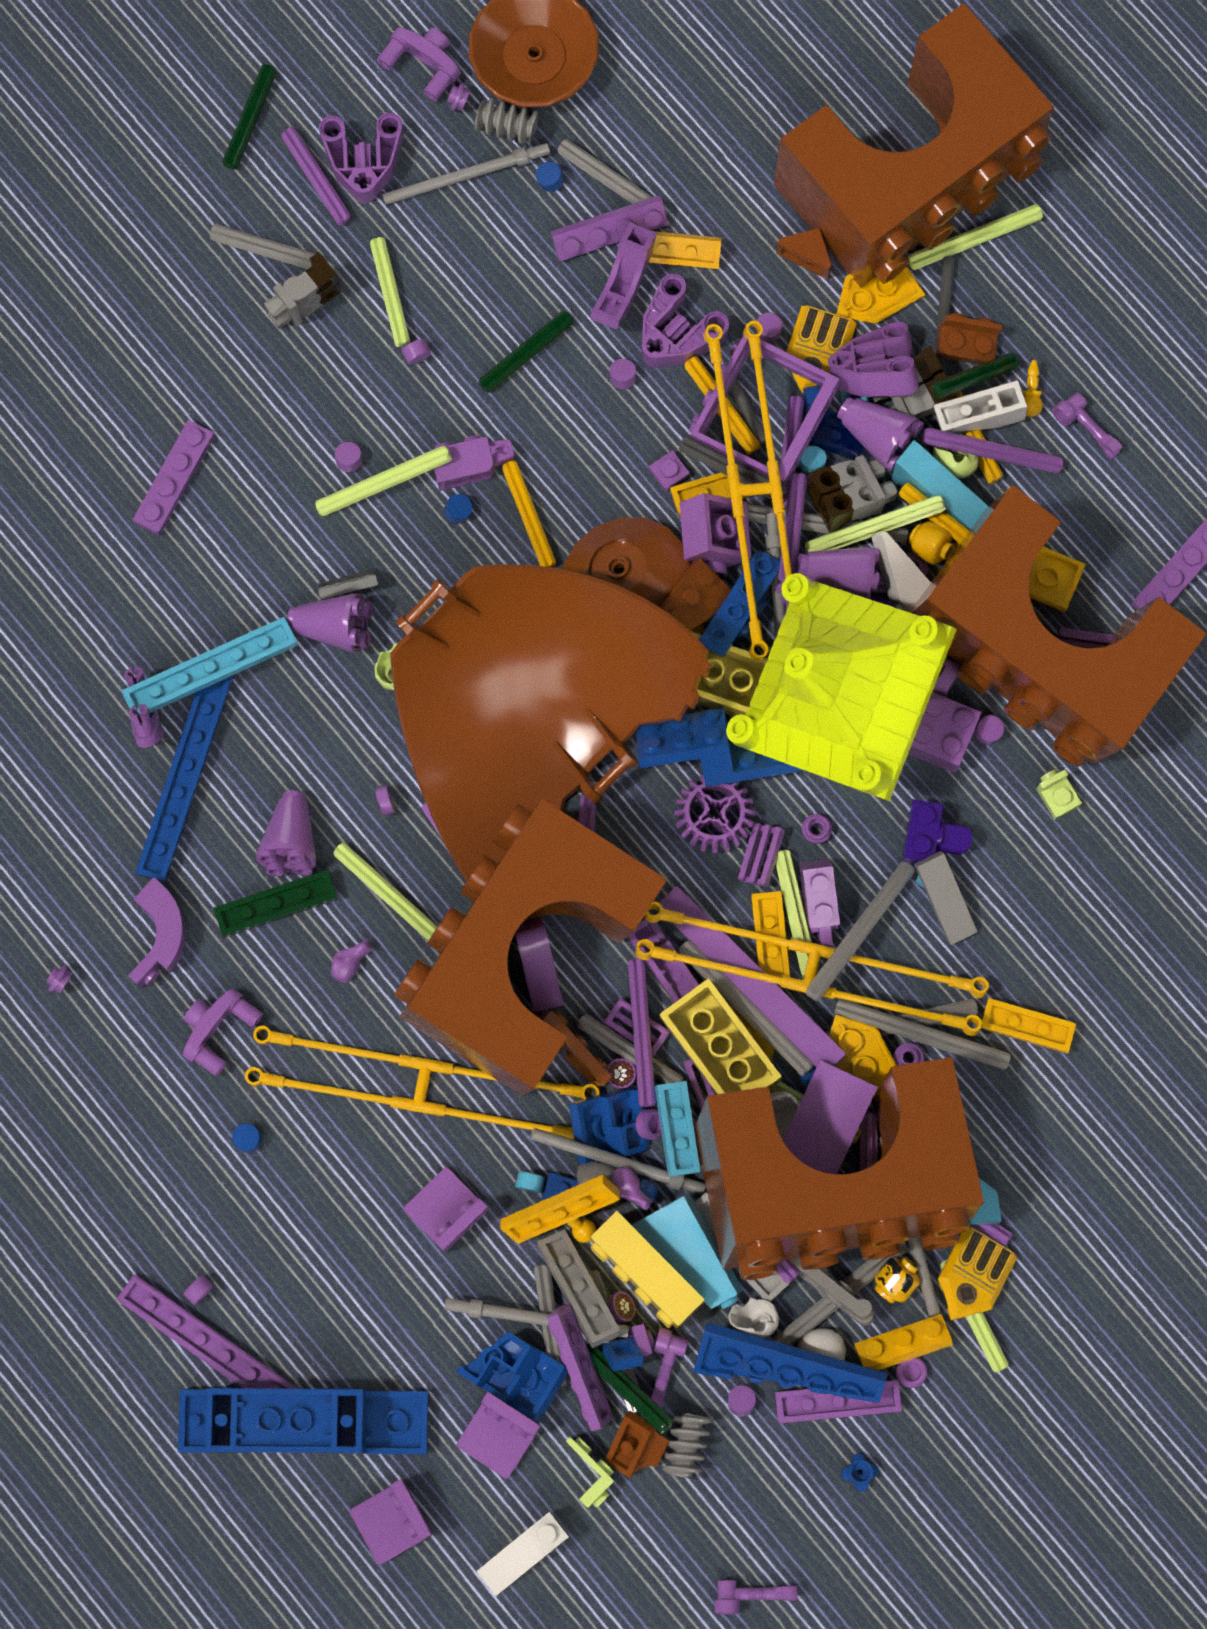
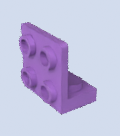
[404,1167,489,1253]
[456,1392,541,1479]
[350,1479,433,1565]

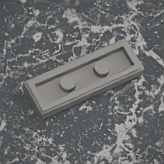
[914,851,977,945]

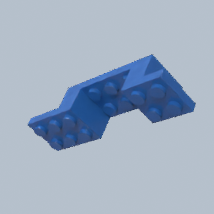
[636,708,804,787]
[178,1388,428,1455]

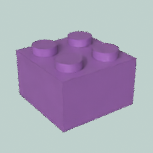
[680,493,751,568]
[908,692,981,774]

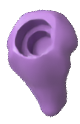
[331,939,372,983]
[612,1166,652,1210]

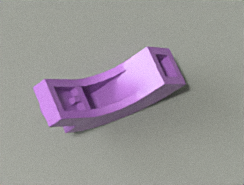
[590,223,657,330]
[128,877,186,988]

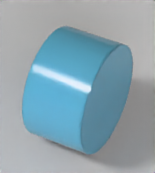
[799,446,827,476]
[515,1171,545,1194]

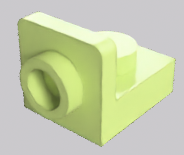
[1036,769,1082,820]

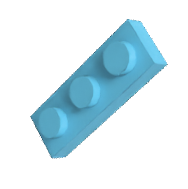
[654,1081,701,1177]

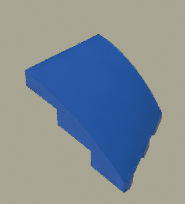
[569,1084,658,1163]
[456,1332,568,1423]

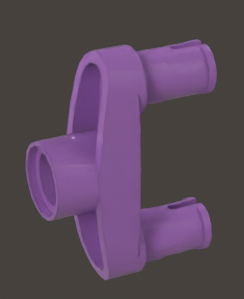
[377,28,461,102]
[124,667,164,748]
[182,988,264,1077]

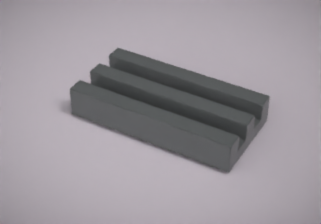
[317,569,378,600]

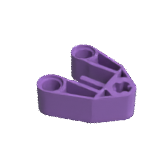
[319,113,404,204]
[642,274,729,368]
[828,322,919,397]
[515,917,563,1013]

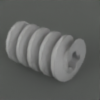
[474,97,538,145]
[662,1412,713,1481]

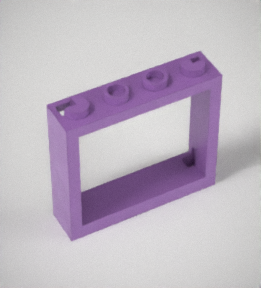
[689,335,840,486]

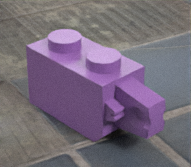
[430,435,514,491]
[799,858,840,947]

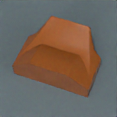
[604,1411,669,1478]

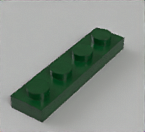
[213,870,338,938]

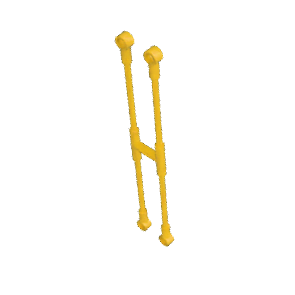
[703,321,792,661]
[635,902,989,1036]
[245,1026,599,1140]

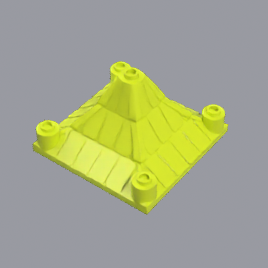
[726,573,957,802]

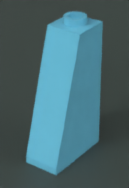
[891,440,989,530]
[632,1193,743,1309]

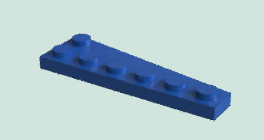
[693,1322,888,1403]

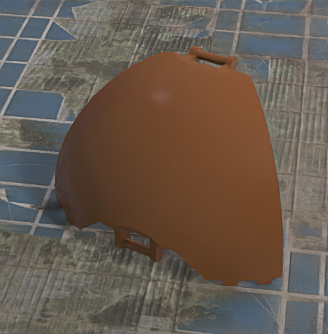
[390,564,711,881]

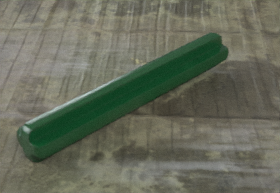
[223,64,276,170]
[479,310,573,393]
[931,353,1020,398]
[586,1343,673,1434]

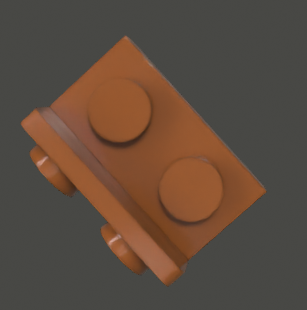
[936,313,1003,365]

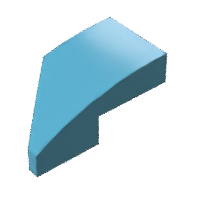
[969,1179,1001,1225]

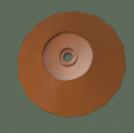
[469,0,599,107]
[562,517,690,607]

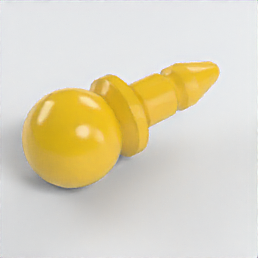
[1022,360,1043,417]

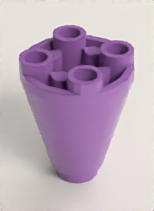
[837,397,924,471]
[795,547,880,600]
[287,593,373,653]
[256,790,316,876]

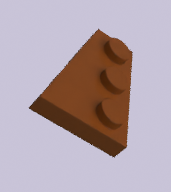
[660,558,731,631]
[533,1010,612,1086]

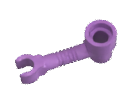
[1052,392,1123,459]
[650,1327,688,1409]
[715,1580,797,1614]

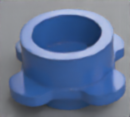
[841,1453,879,1491]

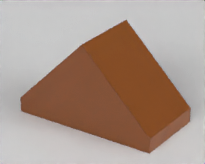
[776,228,831,279]

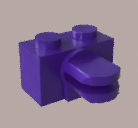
[902,799,972,867]

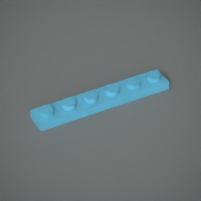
[121,617,297,714]

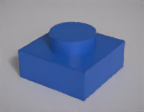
[541,1172,578,1201]
[603,1337,643,1371]

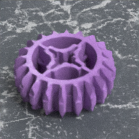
[674,775,755,854]

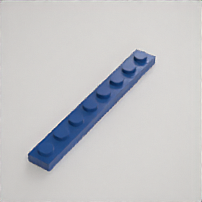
[135,649,235,883]

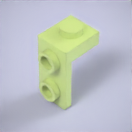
[566,1437,614,1508]

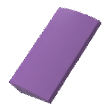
[783,1060,878,1174]

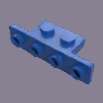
[699,550,780,657]

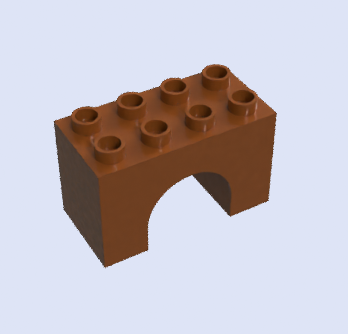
[774,3,1054,287]
[909,485,1207,767]
[394,799,667,1096]
[695,1057,984,1280]

